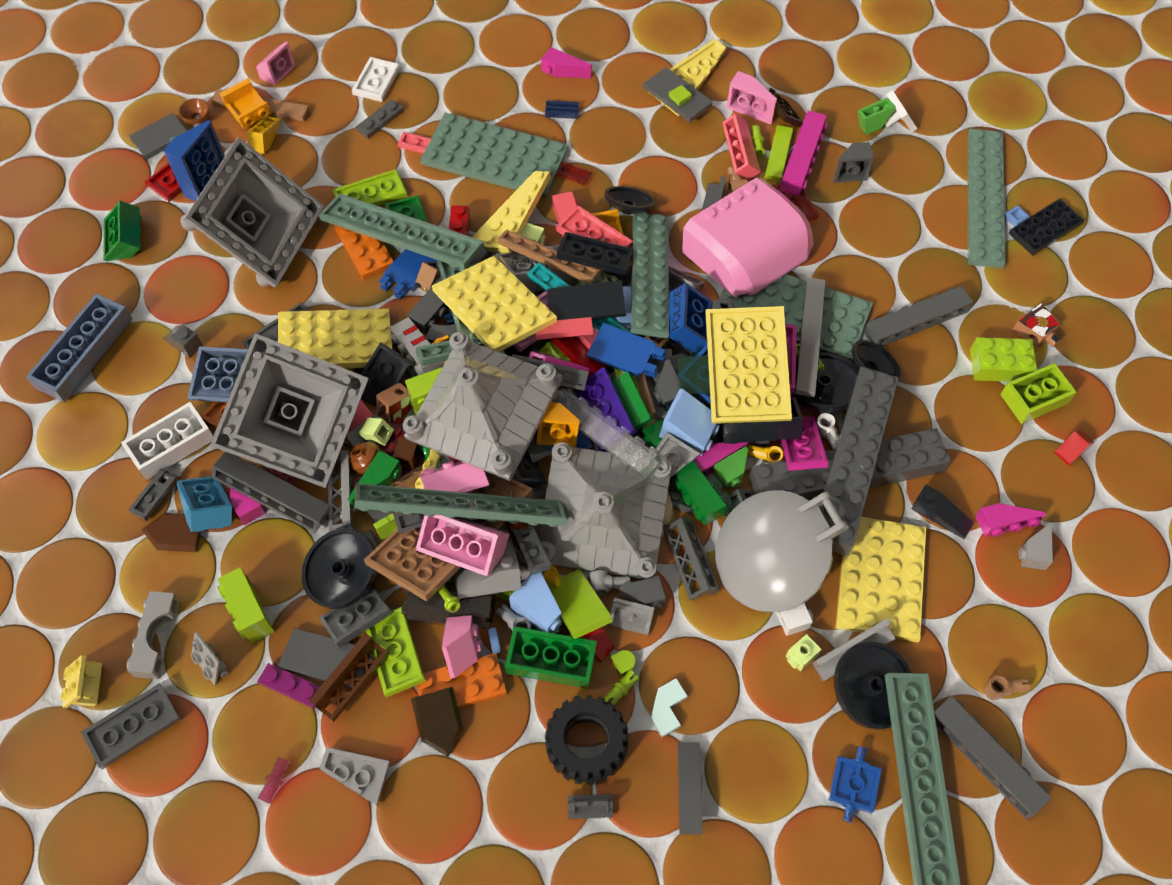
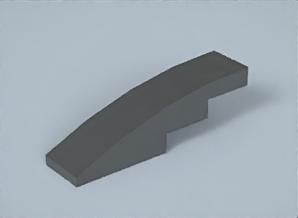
[677,742,702,835]

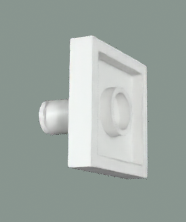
[885,90,918,132]

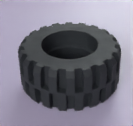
[545,695,629,785]

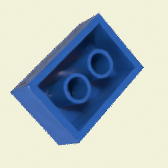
[668,283,712,353]

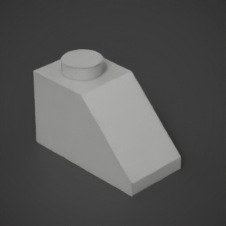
[1018,525,1053,570]

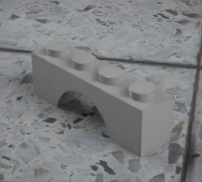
[127,591,180,679]

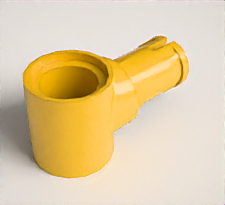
[747,444,785,463]

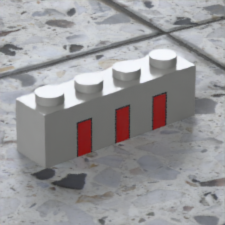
[389,317,444,376]

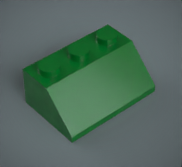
[103,200,142,261]

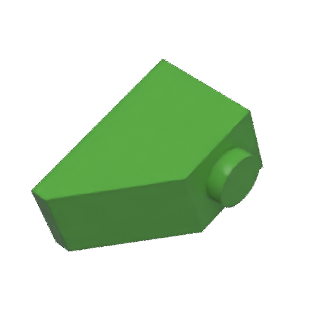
[857,97,896,135]
[713,446,748,491]

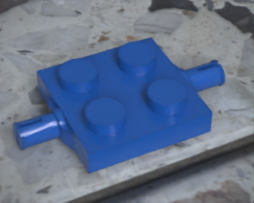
[828,747,882,823]

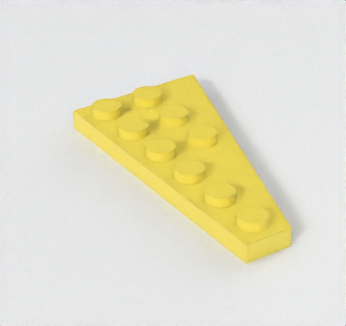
[650,39,726,117]
[472,171,551,253]

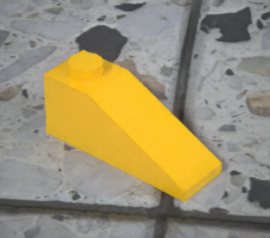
[247,116,282,154]

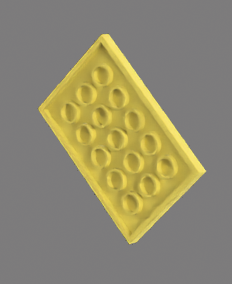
[432,256,557,352]
[705,306,792,424]
[278,309,392,368]
[835,517,926,643]

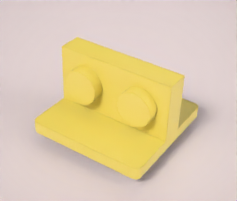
[61,655,102,708]

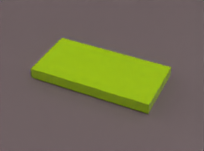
[332,169,408,206]
[548,569,613,639]
[366,607,426,697]

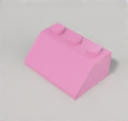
[419,461,489,493]

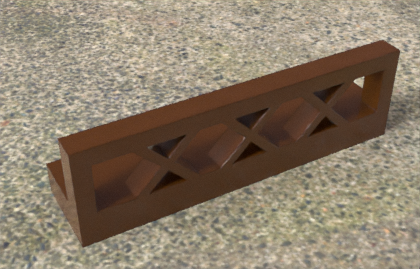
[309,633,390,722]

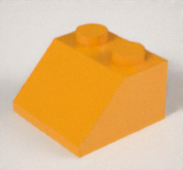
[537,402,579,447]

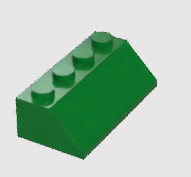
[505,626,597,689]

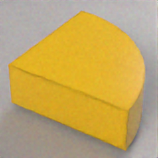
[542,564,561,588]

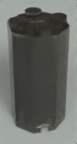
[401,581,496,630]

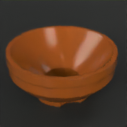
[179,98,210,125]
[349,441,381,474]

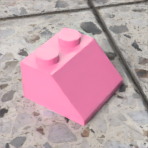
[256,41,295,86]
[442,615,482,678]

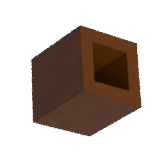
[393,437,419,470]

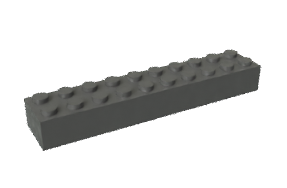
[819,367,898,556]
[749,428,951,501]

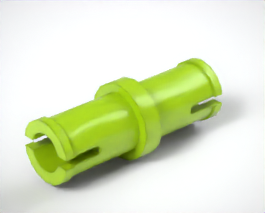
[750,125,765,156]
[604,670,639,705]

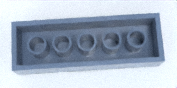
[26,294,133,403]

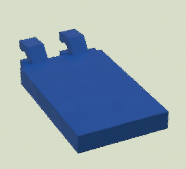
[379,249,436,300]
[587,323,666,378]

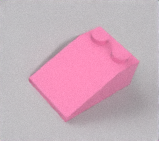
[727,71,777,124]

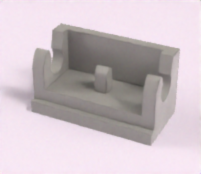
[608,598,654,635]

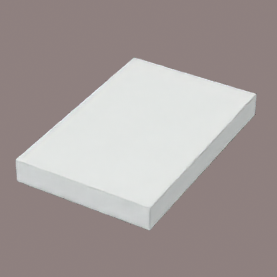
[352,57,400,102]

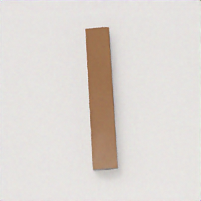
[211,89,309,122]
[497,230,601,284]

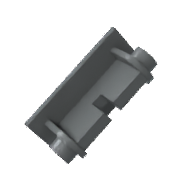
[568,795,613,819]

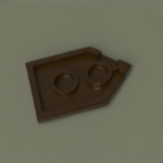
[769,87,803,128]
[411,687,463,757]

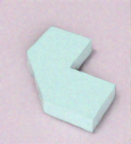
[651,679,687,738]

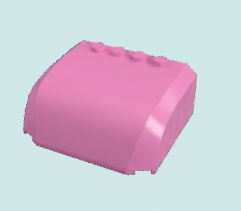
[682,177,814,298]

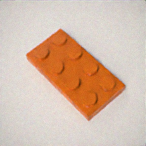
[334,225,394,280]
[417,653,507,708]

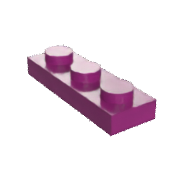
[257,663,320,709]

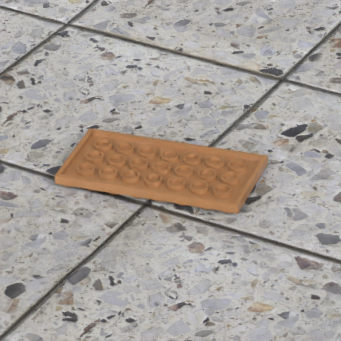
[364,471,534,602]

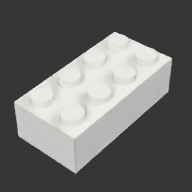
[121,402,213,480]

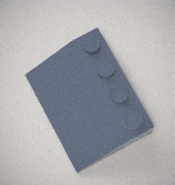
[187,346,248,402]

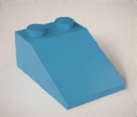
[177,476,232,532]

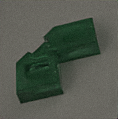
[703,472,734,517]

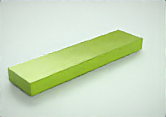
[765,125,793,181]

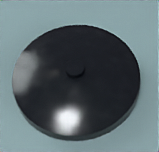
[791,353,859,413]
[302,528,377,609]
[834,642,912,730]

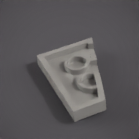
[649,433,700,478]
[320,747,390,806]

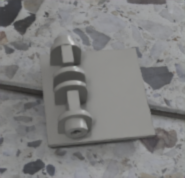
[191,631,228,685]

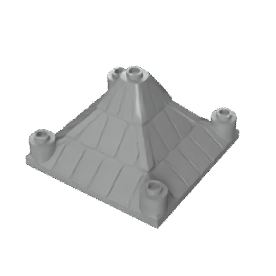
[181,137,324,288]
[403,332,563,481]
[210,333,368,488]
[539,442,672,579]

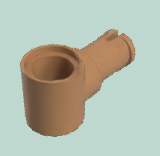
[727,166,748,194]
[984,676,1030,700]

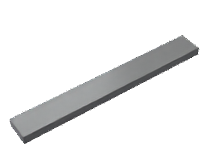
[795,277,825,397]

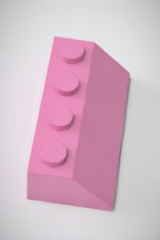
[416,515,509,576]

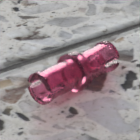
[257,757,291,804]

